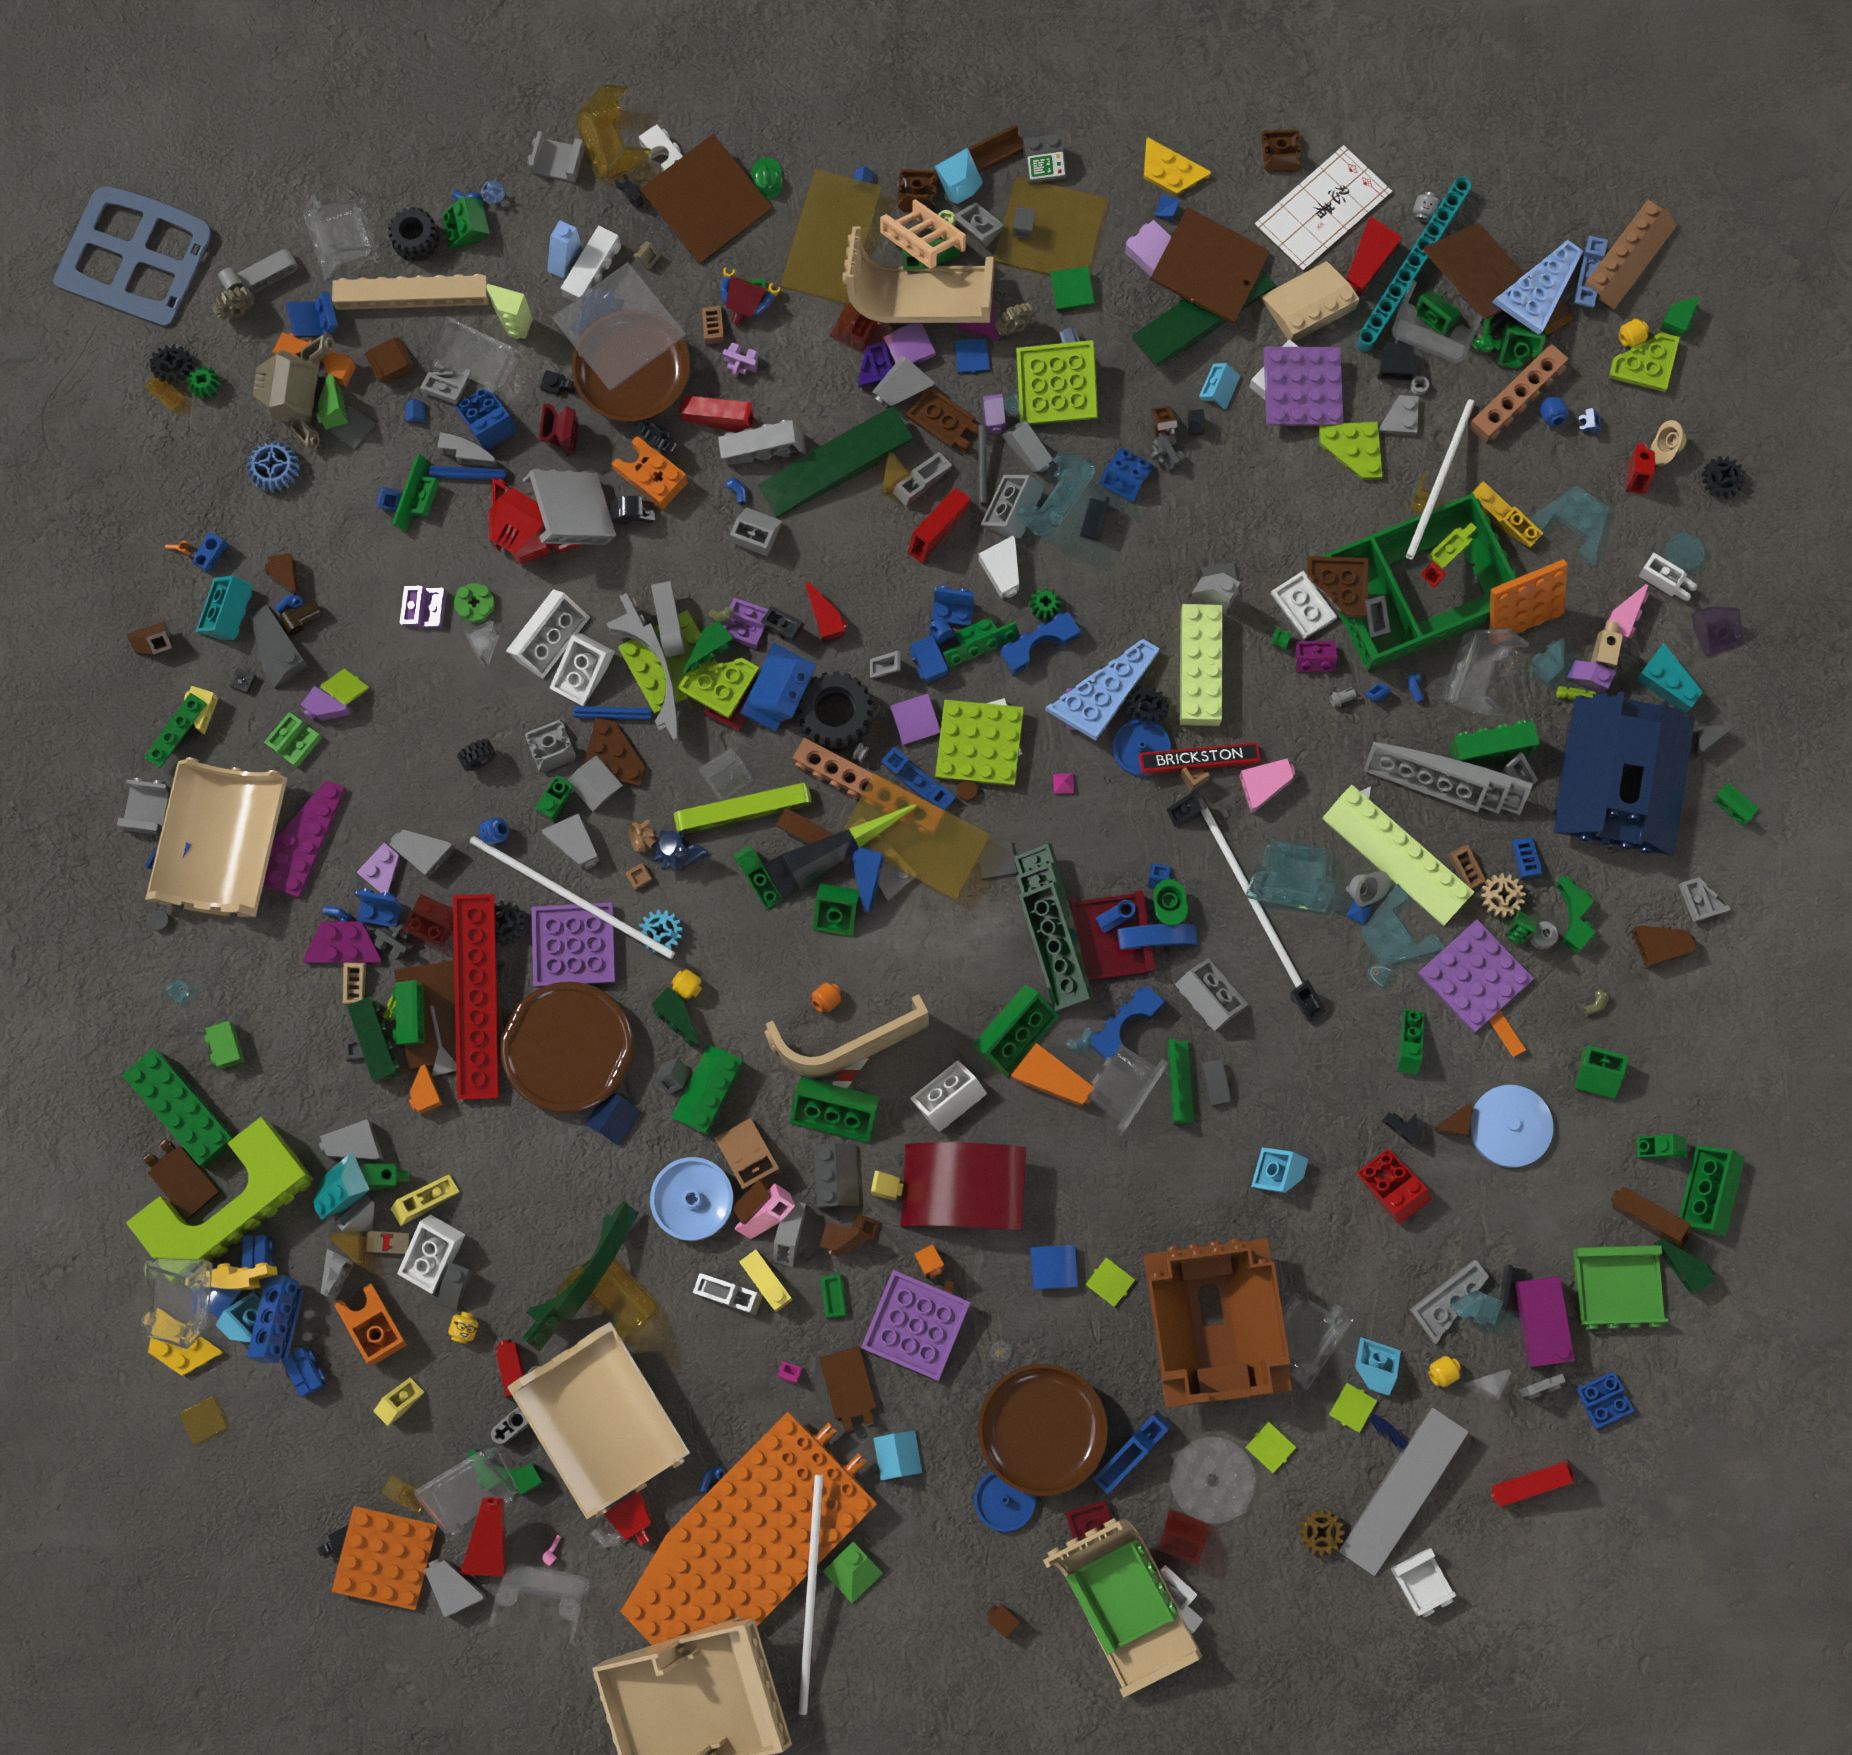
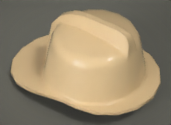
[1650,420,1687,466]

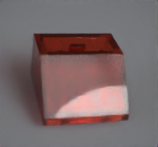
[830,303,880,352]
[403,894,454,947]
[1155,1509,1210,1565]

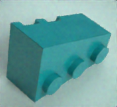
[1636,642,1702,714]

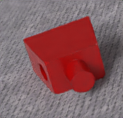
[1625,443,1655,494]
[604,1492,653,1547]

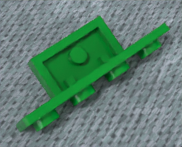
[392,454,440,533]
[943,617,1020,668]
[143,693,207,768]

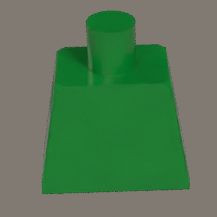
[362,1164,409,1190]

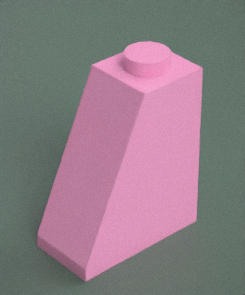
[1240,758,1295,813]

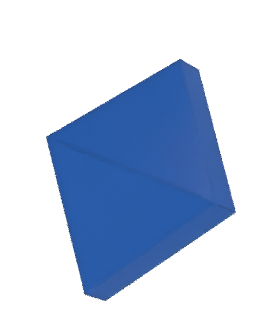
[1364,682,1391,702]
[1346,900,1372,925]

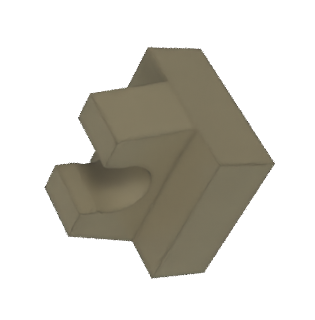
[633,241,661,270]

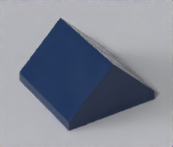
[585,1093,641,1146]

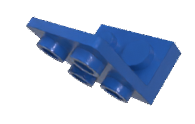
[286,292,338,338]
[1099,448,1154,502]
[931,586,974,627]
[355,888,403,928]

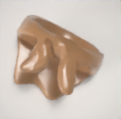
[629,819,657,853]

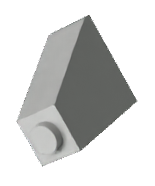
[873,356,935,406]
[1001,421,1053,472]
[1191,573,1240,614]
[542,814,600,869]
[389,830,455,879]
[319,1119,384,1162]
[773,1200,806,1267]
[424,1558,487,1618]

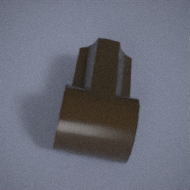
[280,600,323,635]

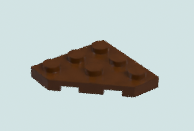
[1307,556,1368,618]
[584,717,645,787]

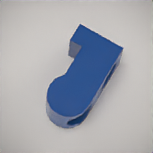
[193,532,230,572]
[929,617,955,648]

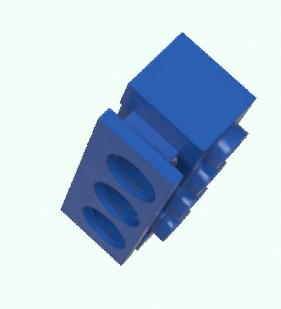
[246,1275,304,1363]

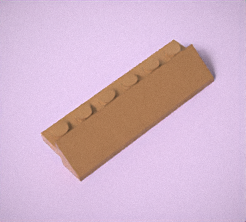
[1585,199,1677,309]

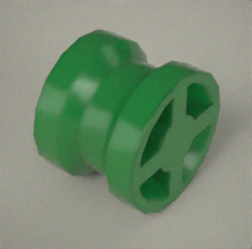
[1270,626,1292,650]

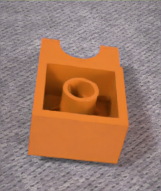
[611,437,688,511]
[335,1283,407,1367]

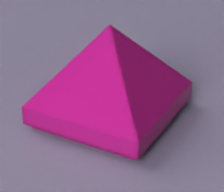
[1053,773,1074,794]
[777,1361,803,1383]

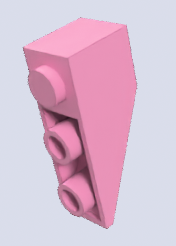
[1603,584,1649,643]
[735,1183,795,1239]

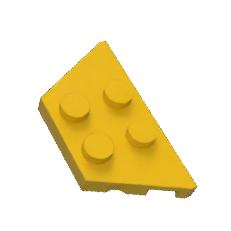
[1143,137,1211,197]
[148,1307,224,1376]

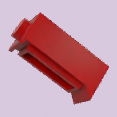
[494,1339,525,1398]

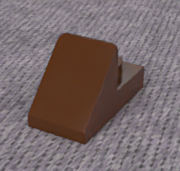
[1150,406,1177,437]

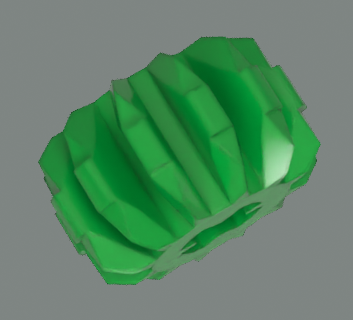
[187,365,221,400]
[1029,587,1062,621]

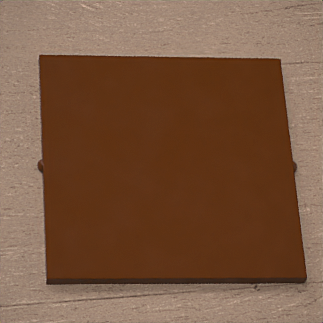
[640,134,772,264]
[1149,207,1270,324]
[1423,223,1525,320]
[394,960,505,1069]

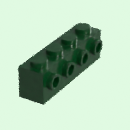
[347,997,401,1084]

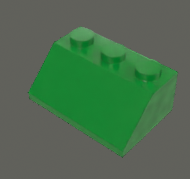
[392,980,425,1045]

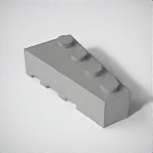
[718,419,807,465]

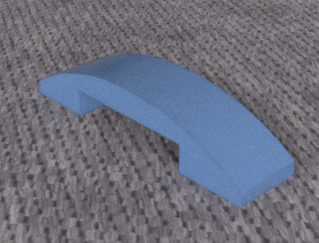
[1575,236,1608,308]

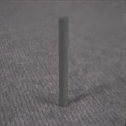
[978,425,987,504]

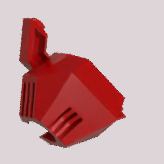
[489,478,584,565]

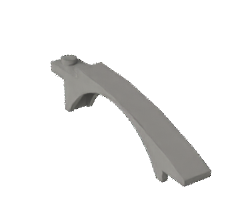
[606,593,679,745]

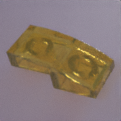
[144,376,185,412]

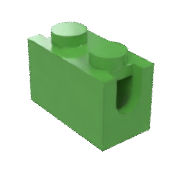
[204,1021,245,1070]

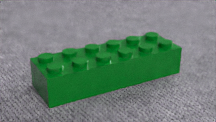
[122,1048,234,1169]

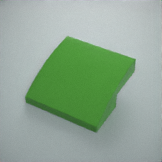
[264,712,323,768]

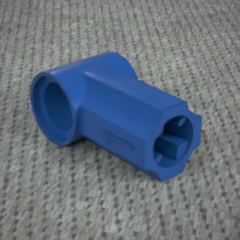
[1095,900,1135,933]

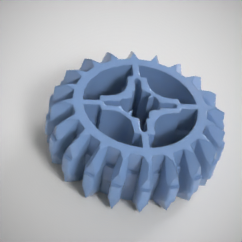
[246,440,300,493]

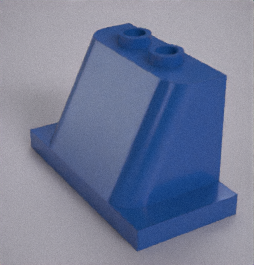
[739,643,817,732]

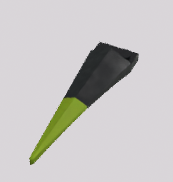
[764,804,916,899]

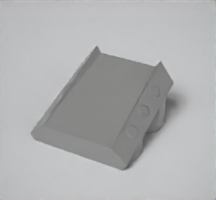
[525,719,576,774]
[321,1249,353,1300]

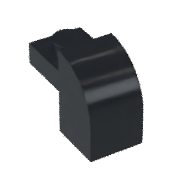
[608,496,655,525]

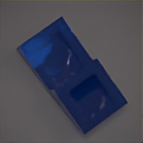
[1369,1414,1407,1450]

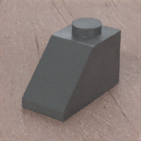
[437,1262,473,1311]

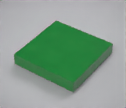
[1050,266,1094,311]

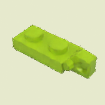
[1427,523,1477,569]

